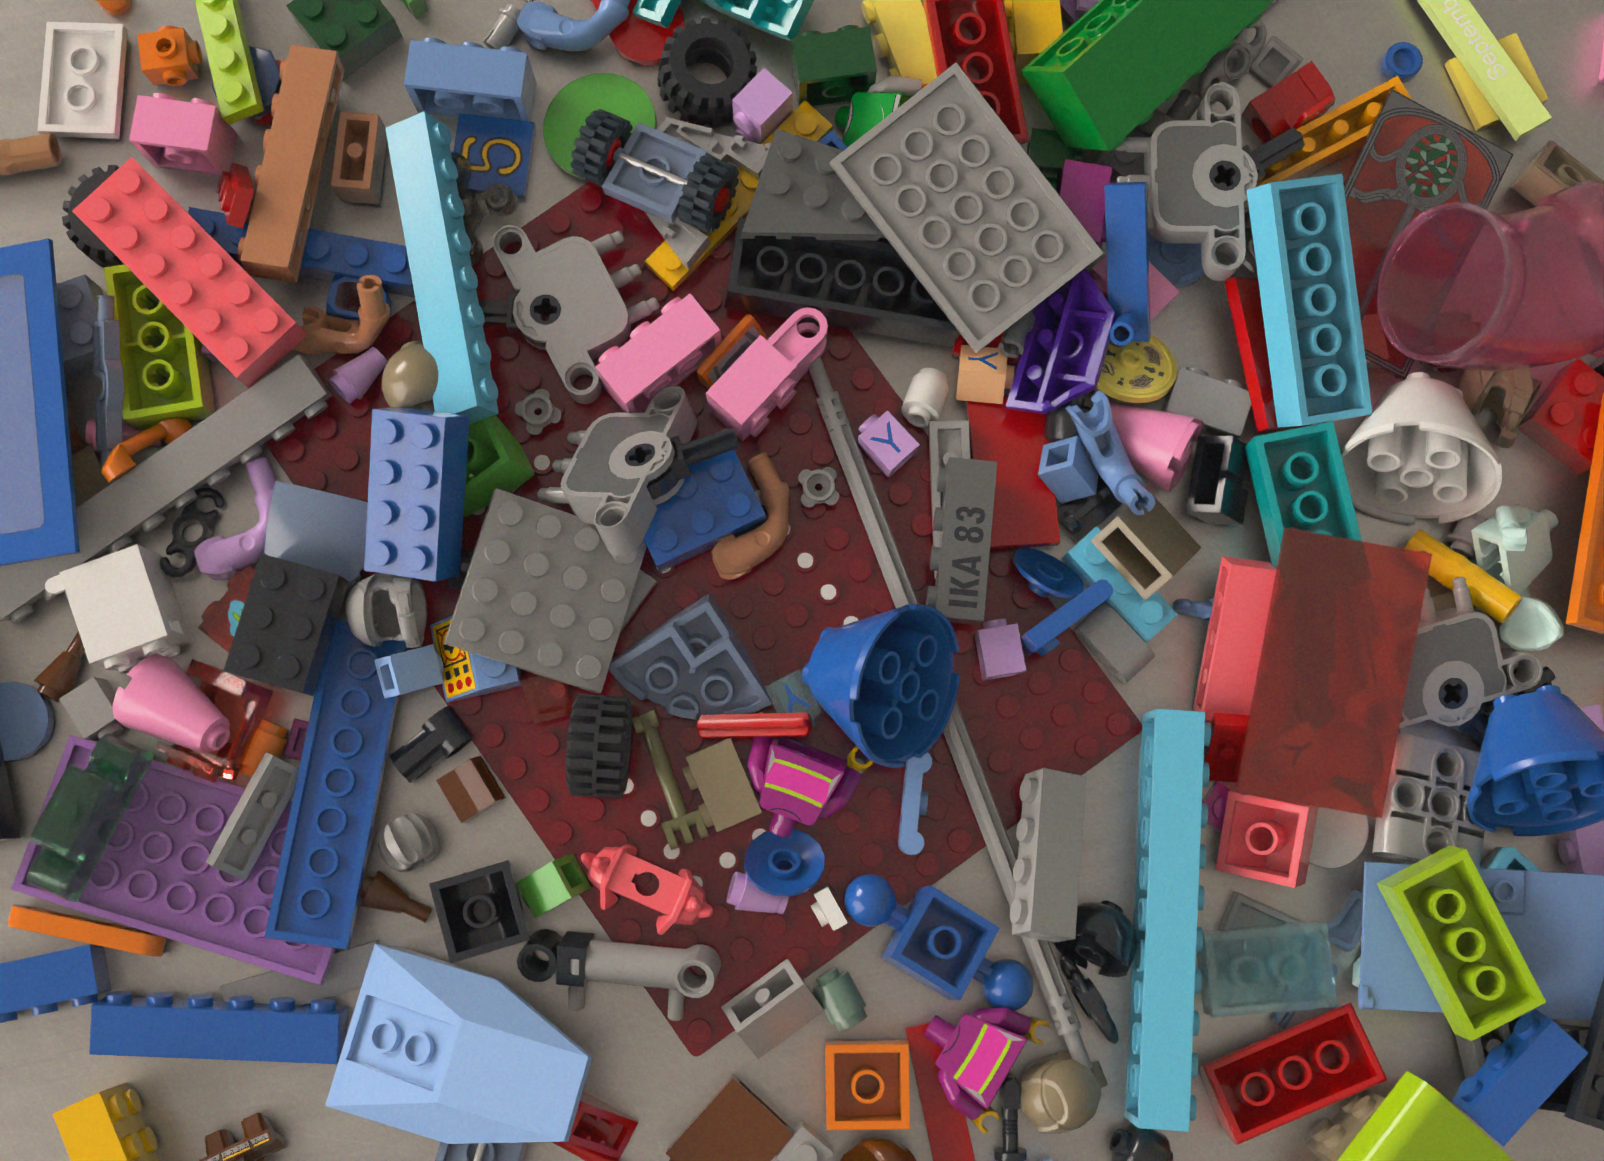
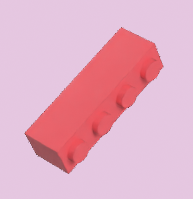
[1193,556,1282,721]

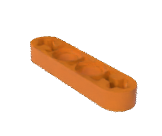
[7,904,167,957]

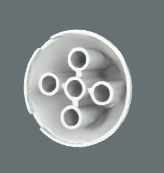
[1340,372,1502,525]

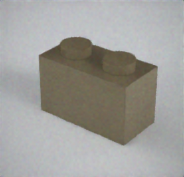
[682,738,763,833]

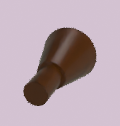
[33,631,85,703]
[360,870,433,923]

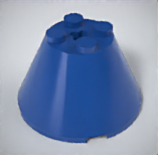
[802,604,960,768]
[1467,685,1604,836]

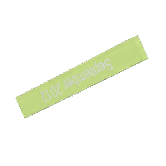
[1417,0,1552,141]

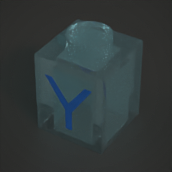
[764,669,822,728]

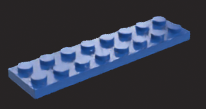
[264,620,408,950]

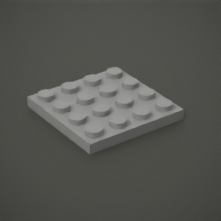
[444,488,647,694]

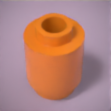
[234,717,288,776]

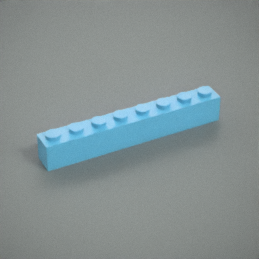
[385,112,499,424]

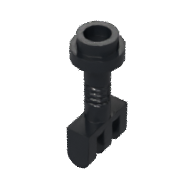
[994,1072,1027,1161]

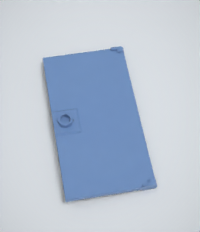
[1358,862,1604,1021]

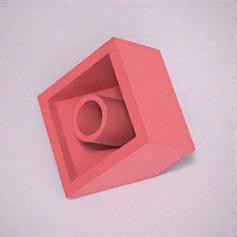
[1215,790,1319,888]

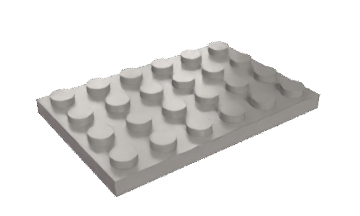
[829,63,1103,353]

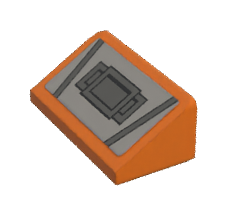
[697,314,768,389]

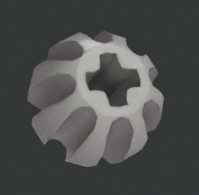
[378,813,440,872]

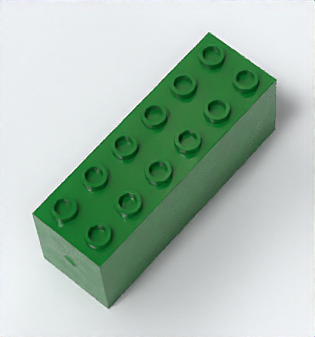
[1021,0,1273,151]

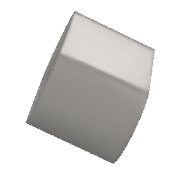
[1074,602,1155,684]

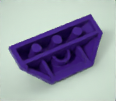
[1006,268,1117,414]

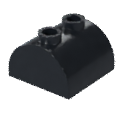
[429,860,531,964]

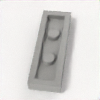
[206,752,299,881]

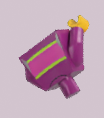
[747,712,873,838]
[924,1007,1049,1134]

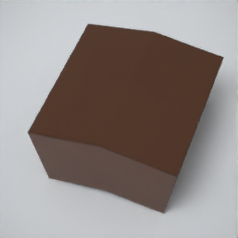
[436,755,506,823]

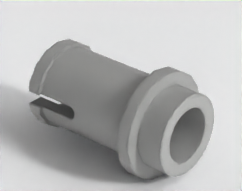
[483,4,521,50]

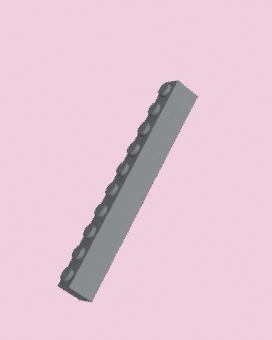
[0,354,333,624]

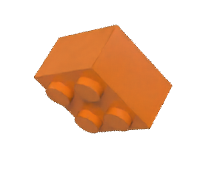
[825,1039,910,1130]

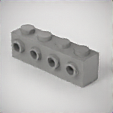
[1010,768,1087,942]

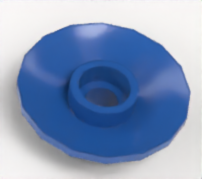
[1013,548,1084,599]
[744,829,825,896]

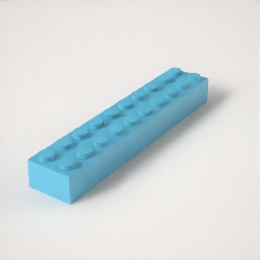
[1124,709,1211,1132]

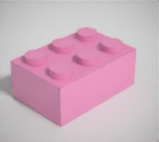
[595,294,722,413]

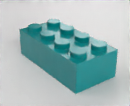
[1245,421,1371,600]

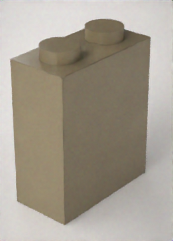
[1091,490,1202,600]

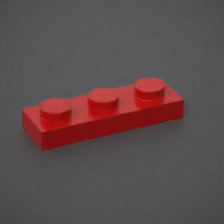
[216,162,254,229]

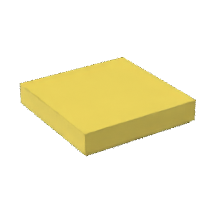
[1444,33,1549,131]

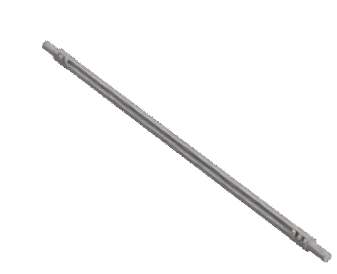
[808,357,1093,1069]

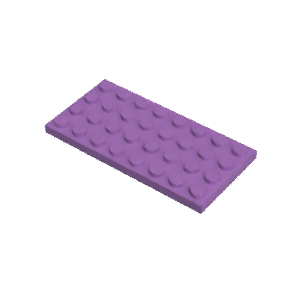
[11,735,377,985]

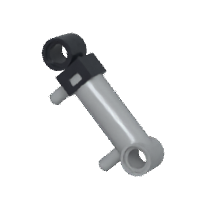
[517,929,721,1021]

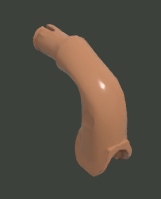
[294,275,390,355]
[712,452,790,580]

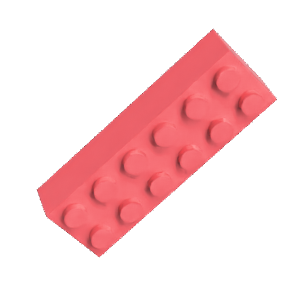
[72,157,307,388]

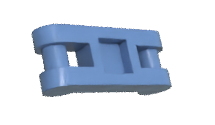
[898,752,932,855]

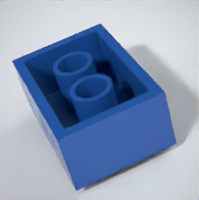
[643,450,766,573]

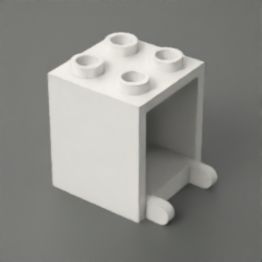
[45,544,192,674]

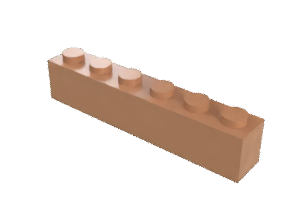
[238,44,345,283]

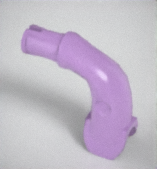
[194,458,276,580]

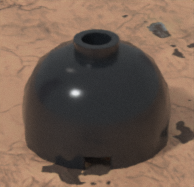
[1054,900,1138,978]

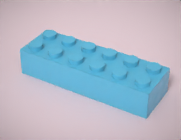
[1247,174,1373,428]

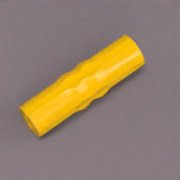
[1401,529,1523,624]

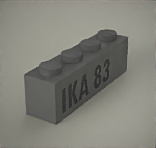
[926,457,997,625]

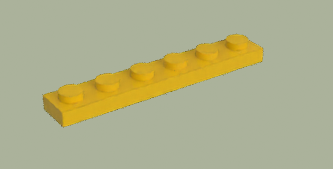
[645,100,833,291]

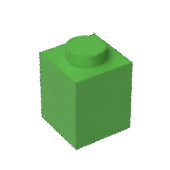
[516,852,591,918]

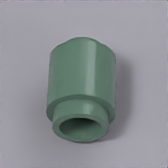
[812,967,868,1032]

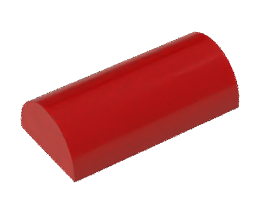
[923,0,1029,145]
[1200,1002,1388,1145]

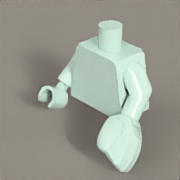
[1471,504,1564,652]

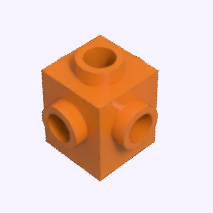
[137,26,203,86]

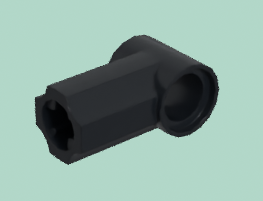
[389,705,474,783]

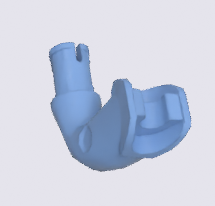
[517,0,631,51]
[1065,390,1155,515]

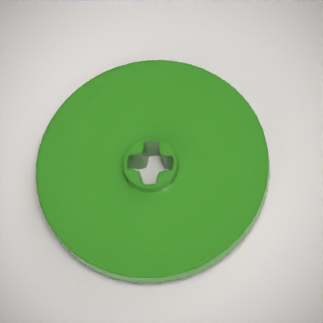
[543,73,657,179]

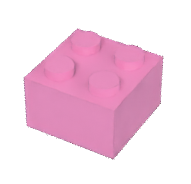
[129,93,237,176]

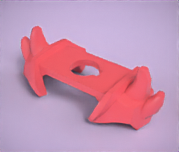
[581,844,713,935]

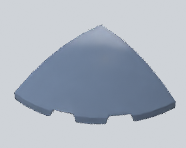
[264,480,368,588]
[608,593,773,720]

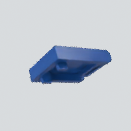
[1020,579,1113,657]

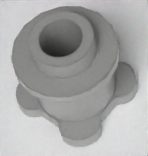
[1445,513,1488,559]

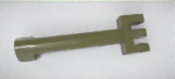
[632,710,709,850]

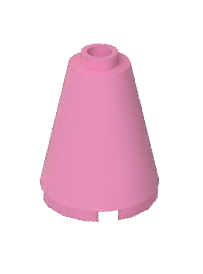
[1109,401,1204,492]
[112,654,230,754]

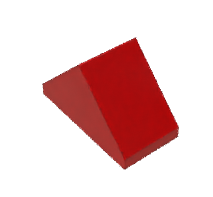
[566,1092,639,1159]

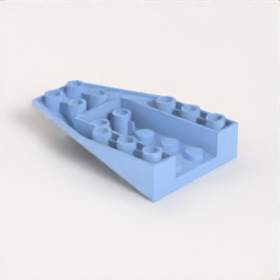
[325,944,592,1144]

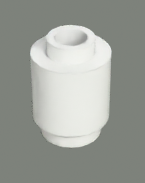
[901,368,949,427]

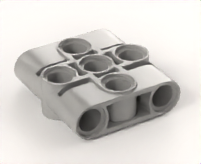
[1371,733,1485,868]

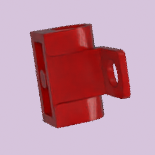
[1241,61,1336,144]

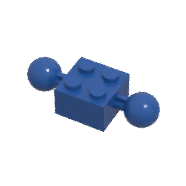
[844,874,1033,1011]

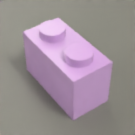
[732,67,793,144]

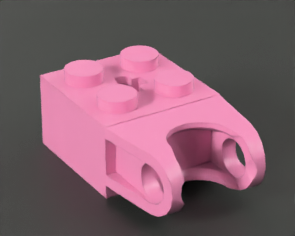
[706,307,828,441]

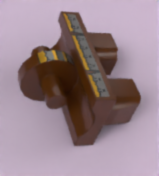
[199,1113,287,1161]

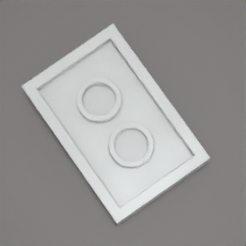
[37,22,128,139]

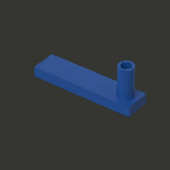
[1104,182,1151,346]

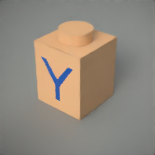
[956,345,1014,404]

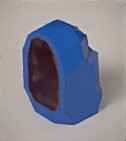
[326,275,392,320]

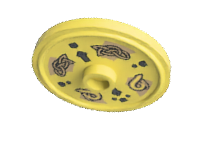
[1097,335,1177,403]

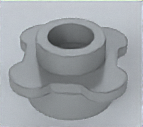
[515,389,562,435]
[798,467,839,508]

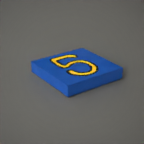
[452,113,536,200]

